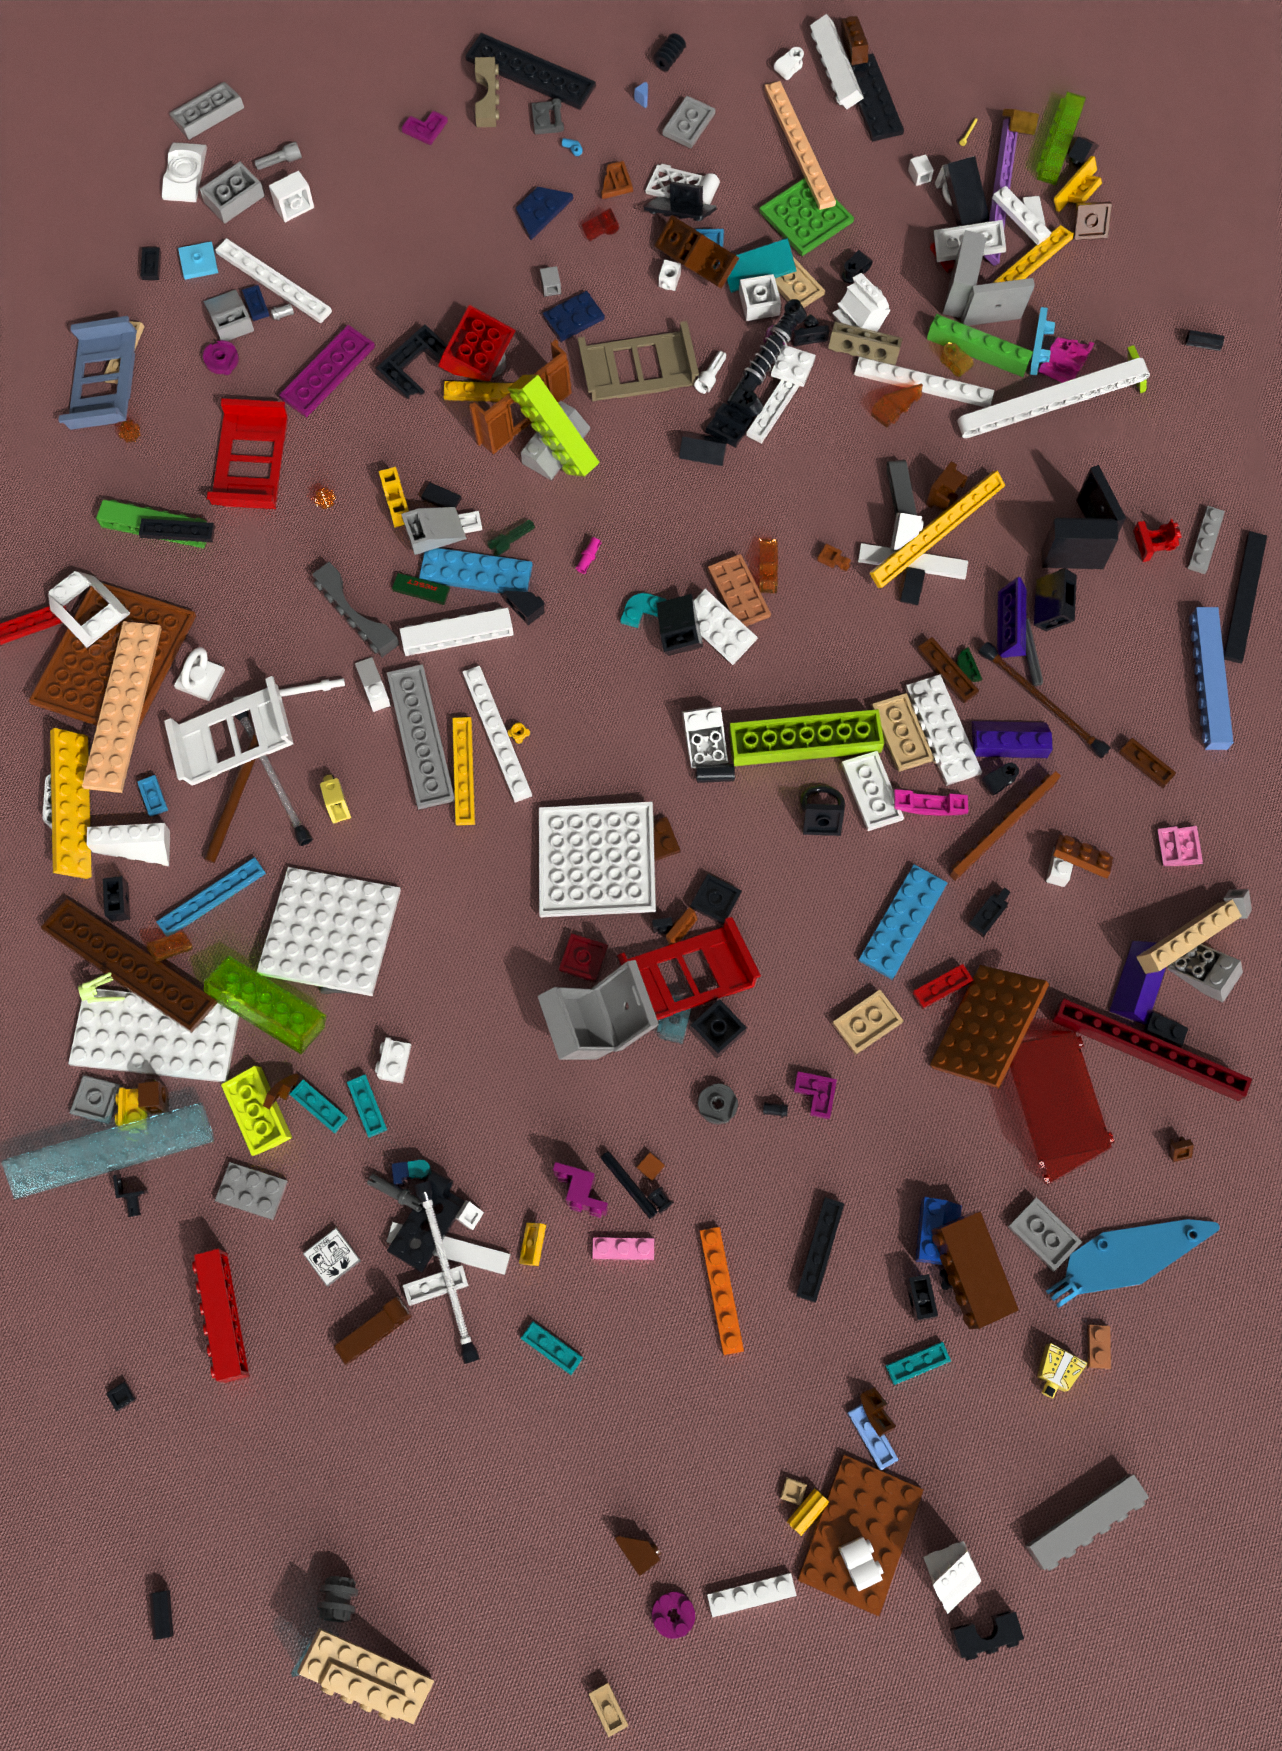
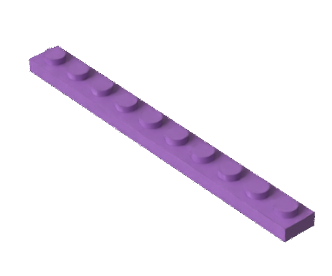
[984,118,1018,266]

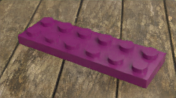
[279,325,375,418]

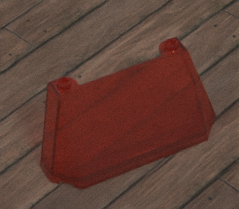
[1010,1029,1115,1185]

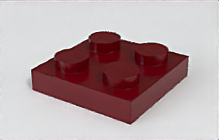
[559,933,608,982]

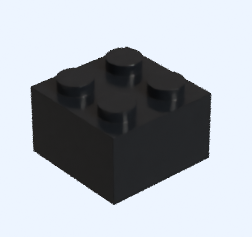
[690,999,747,1058]

